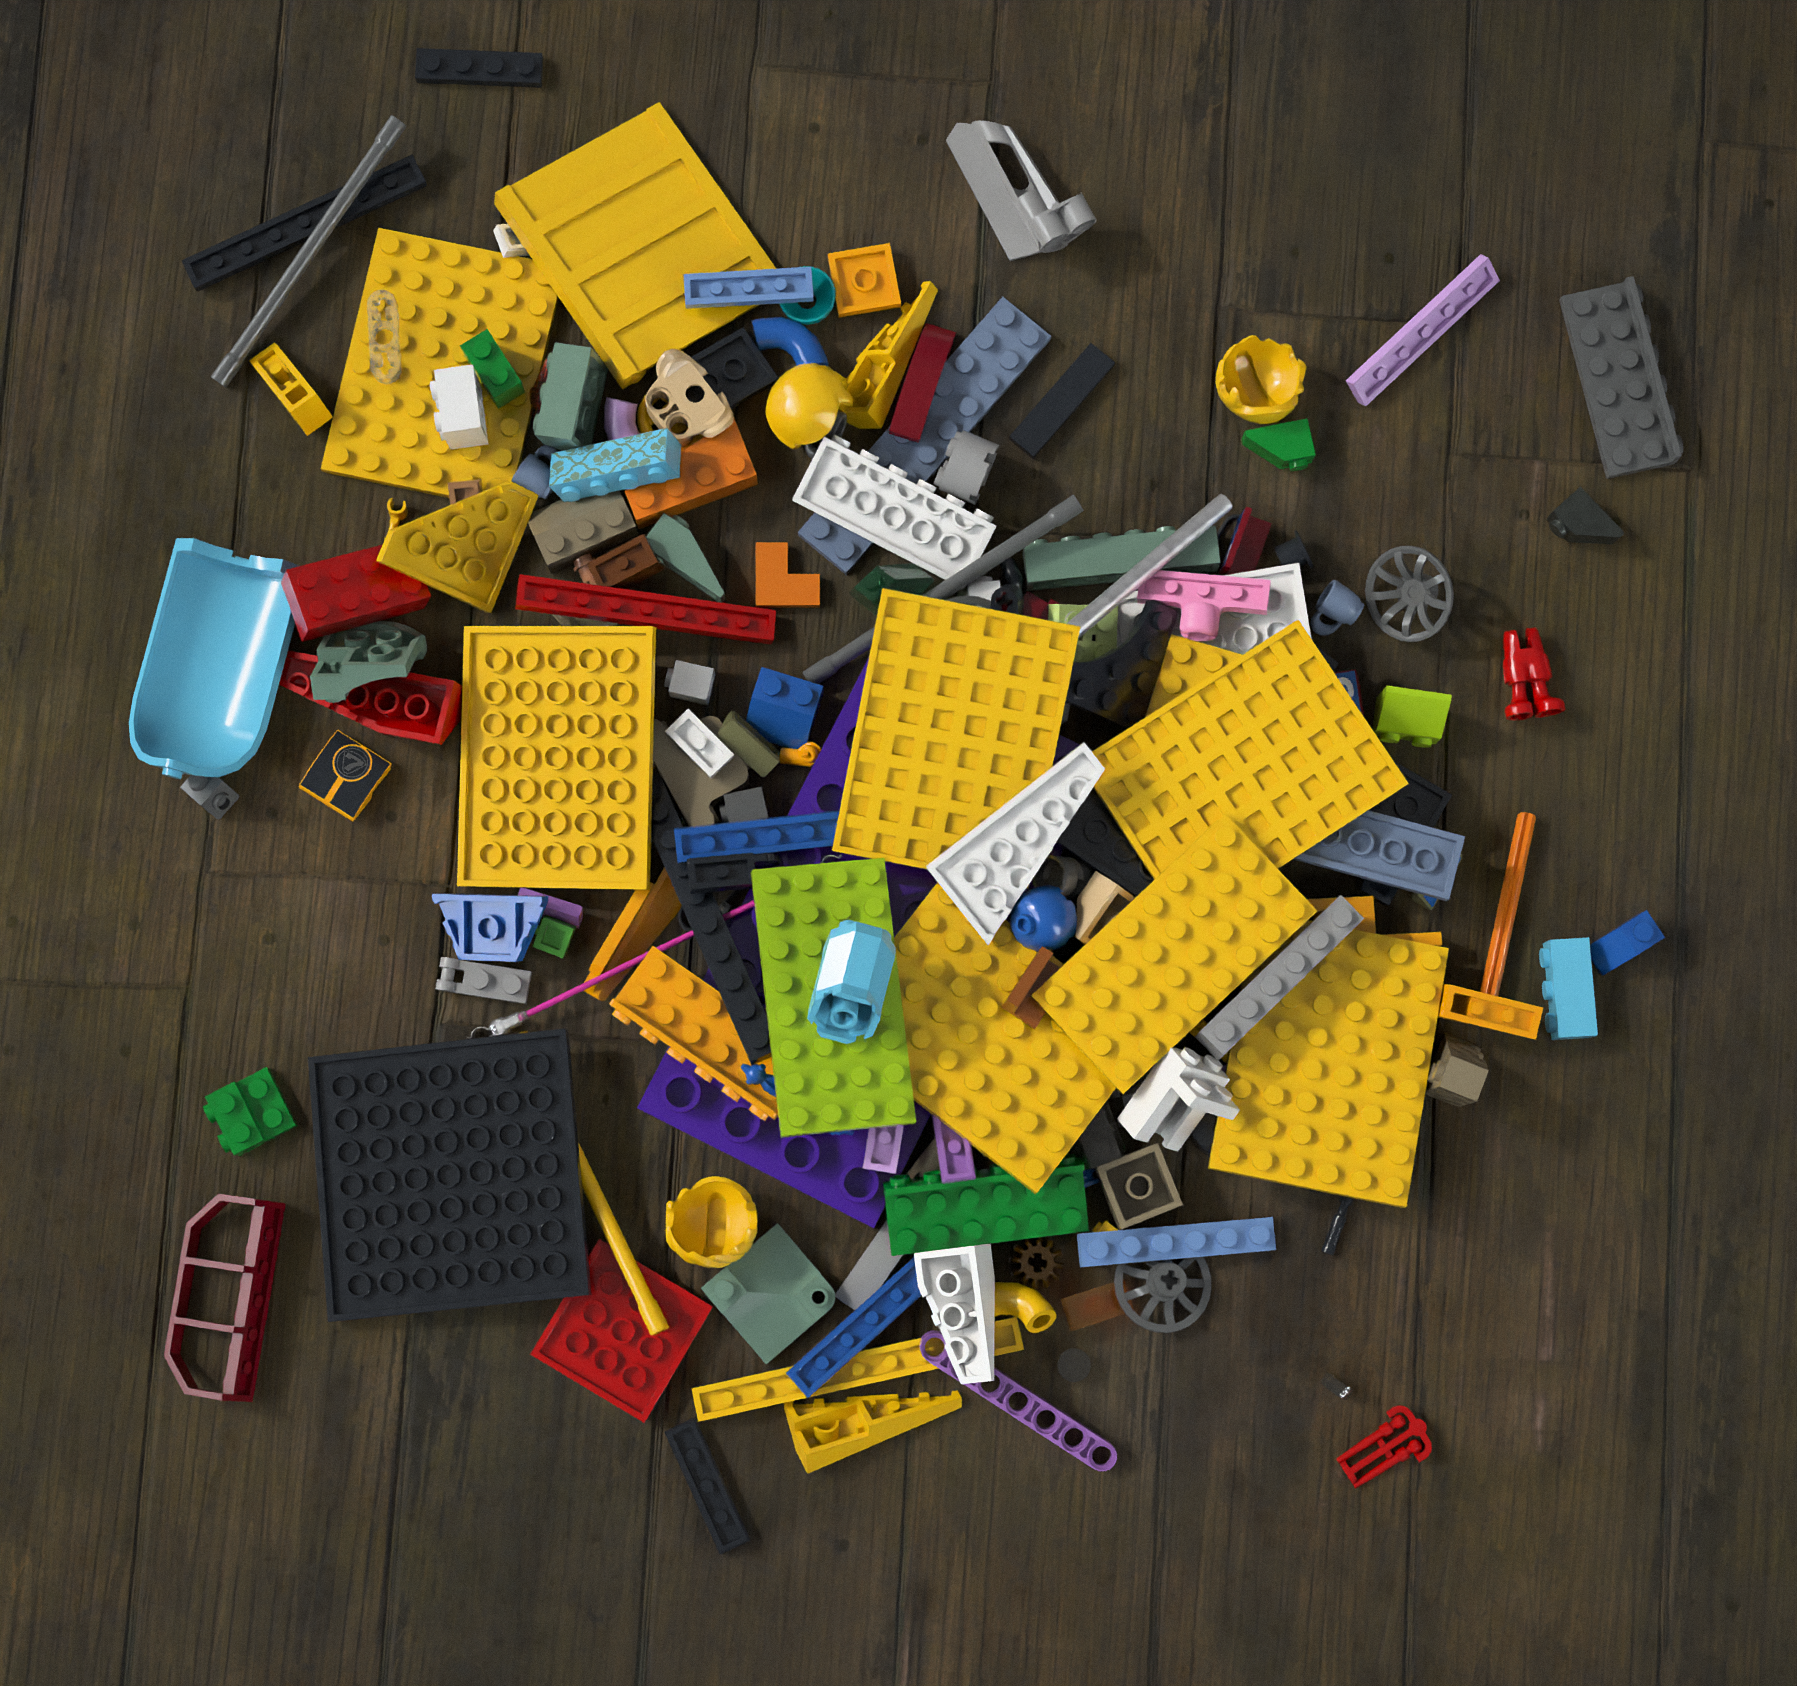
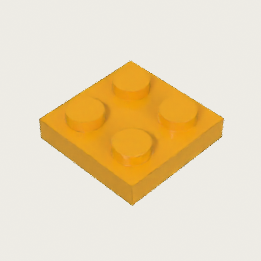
[828,243,901,318]

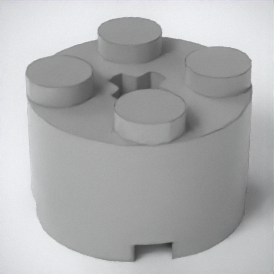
[934,430,999,505]

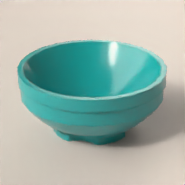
[779,266,836,325]

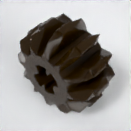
[1009,1237,1065,1290]

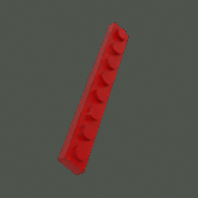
[515,574,776,645]

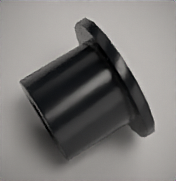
[1275,530,1314,569]

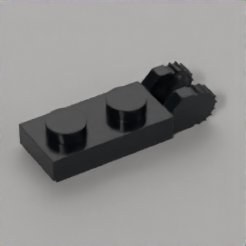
[687,853,780,894]

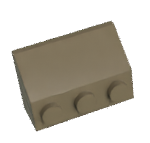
[528,491,638,574]

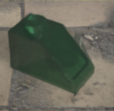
[849,563,934,616]

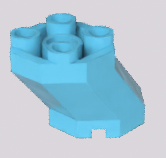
[807,920,896,1044]

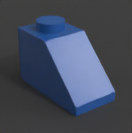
[1590,910,1665,976]

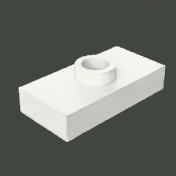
[665,709,735,779]

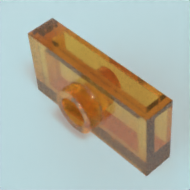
[1061,1279,1134,1331]

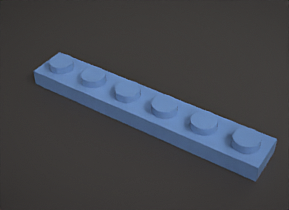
[1077,1217,1276,1267]

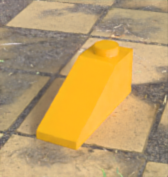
[249,342,333,436]

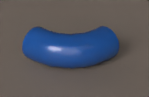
[751,317,829,366]

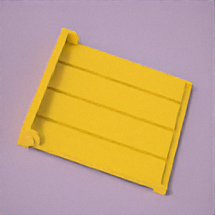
[494,102,776,390]

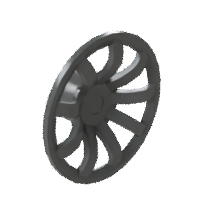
[1365,546,1454,642]
[1114,1257,1211,1333]

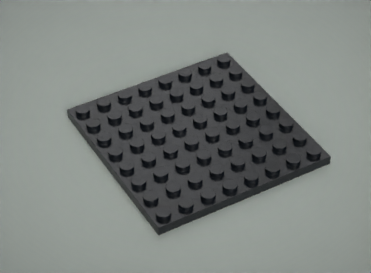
[308,1028,592,1322]

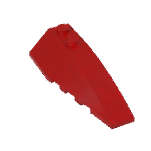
[279,651,462,745]

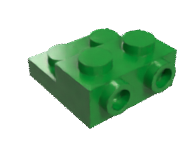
[203,1067,298,1156]

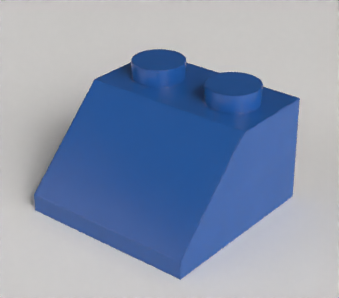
[746,667,824,749]

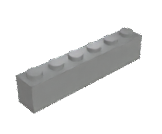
[1195,895,1364,1060]

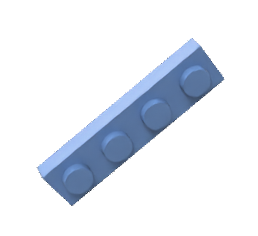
[683,267,813,309]

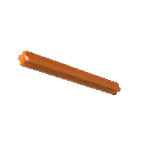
[1480,812,1536,996]

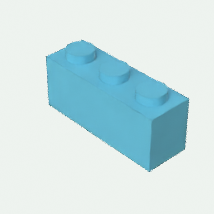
[1539,937,1598,1040]

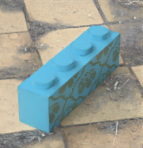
[549,428,681,502]

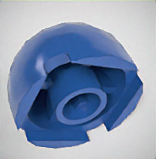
[1009,885,1077,952]

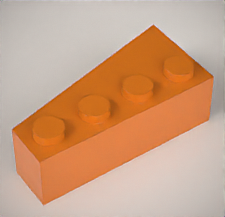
[625,417,758,529]

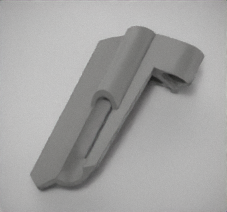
[946,121,1097,261]

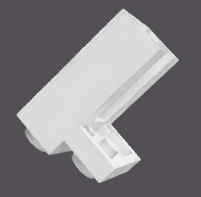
[1117,1047,1240,1152]

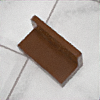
[587,534,665,589]

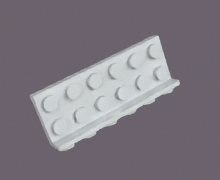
[792,435,996,589]

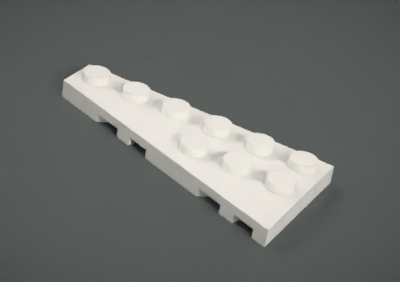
[926,742,1105,945]

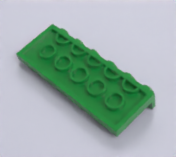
[883,1154,1089,1256]

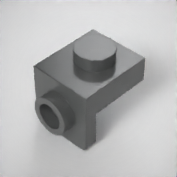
[180,775,239,820]

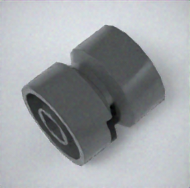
[1033,855,1094,899]

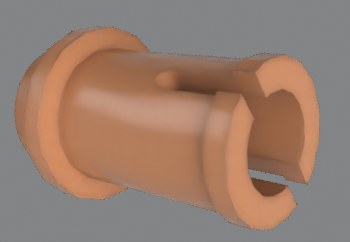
[573,553,597,585]

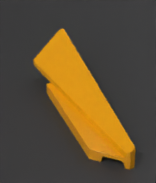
[583,867,682,1001]

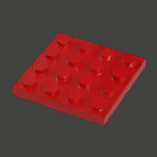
[530,1239,714,1423]

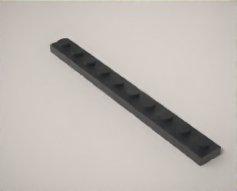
[651,766,772,1065]

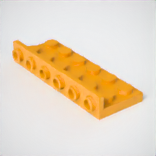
[609,946,778,1121]

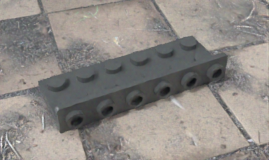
[1559,276,1683,479]

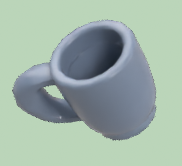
[511,445,557,500]
[1310,580,1364,636]

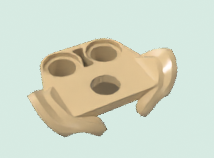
[645,349,734,447]

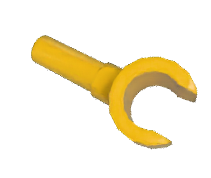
[387,498,408,530]

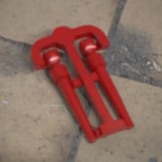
[1336,1405,1432,1489]

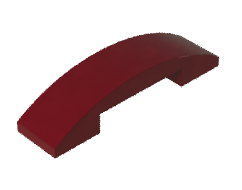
[889,323,956,443]

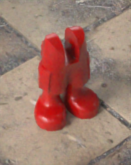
[1503,627,1566,721]

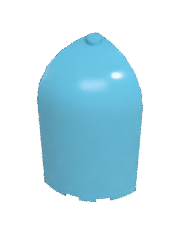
[129,538,299,779]

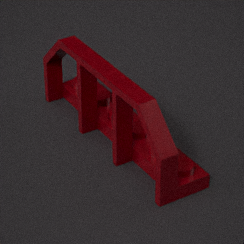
[164,1194,286,1402]

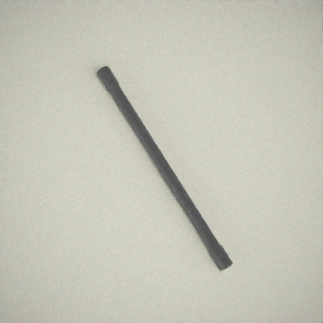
[211,115,407,388]
[803,494,1084,684]

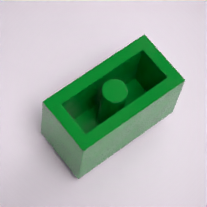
[460,329,525,409]

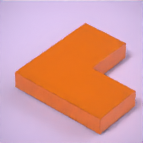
[756,542,820,608]

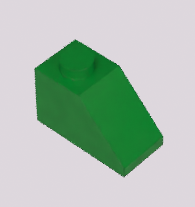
[1241,418,1316,471]

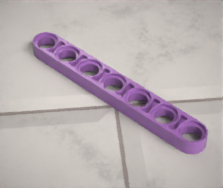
[920,1330,1117,1471]

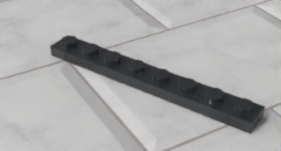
[181,154,427,292]

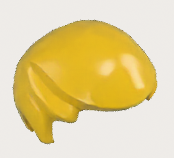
[1215,335,1306,424]
[765,363,852,449]
[666,1176,758,1268]

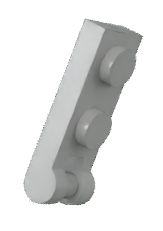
[435,957,532,1005]

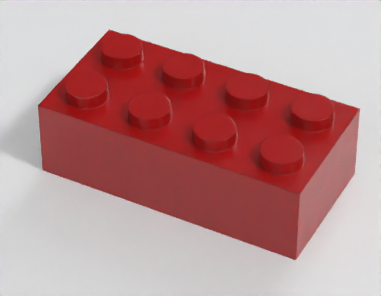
[281,544,431,642]

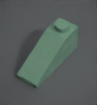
[647,513,726,603]

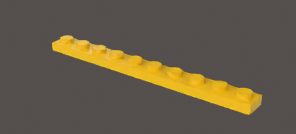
[692,1317,1024,1422]

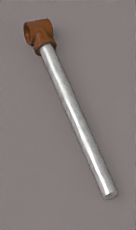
[1066,494,1232,639]

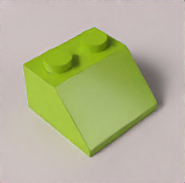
[1372,686,1452,748]

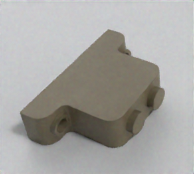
[653,716,751,827]

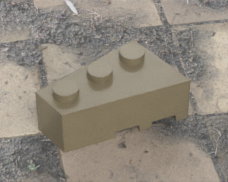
[1425,1032,1489,1107]

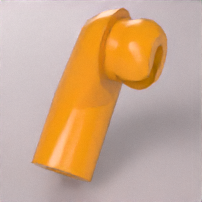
[780,742,821,767]

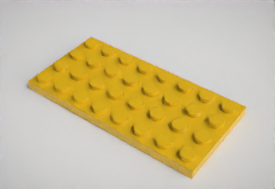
[1031,813,1317,1094]

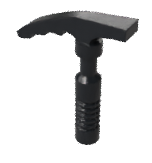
[1308,1189,1353,1256]

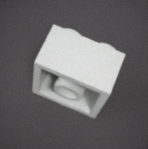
[430,365,489,450]

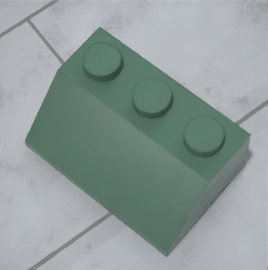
[533,342,608,451]

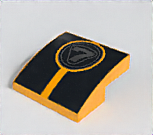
[299,730,392,822]

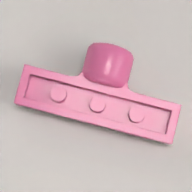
[1137,570,1271,642]

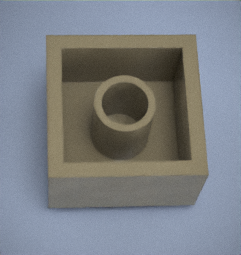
[1094,1143,1183,1230]

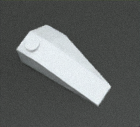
[914,1244,995,1384]

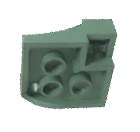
[310,621,427,703]
[701,1223,835,1364]

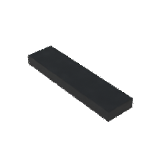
[1009,343,1115,459]
[664,1417,751,1555]

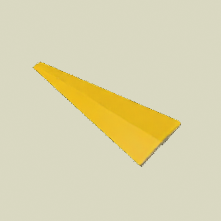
[838,281,938,429]
[784,1390,962,1474]

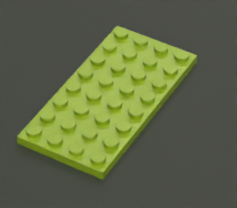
[751,858,916,1138]

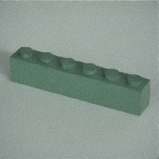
[1023,526,1220,591]

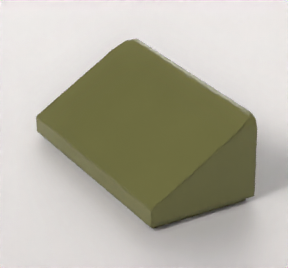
[717,711,780,777]

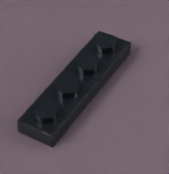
[415,48,544,88]

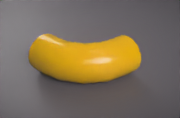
[995,1282,1056,1333]

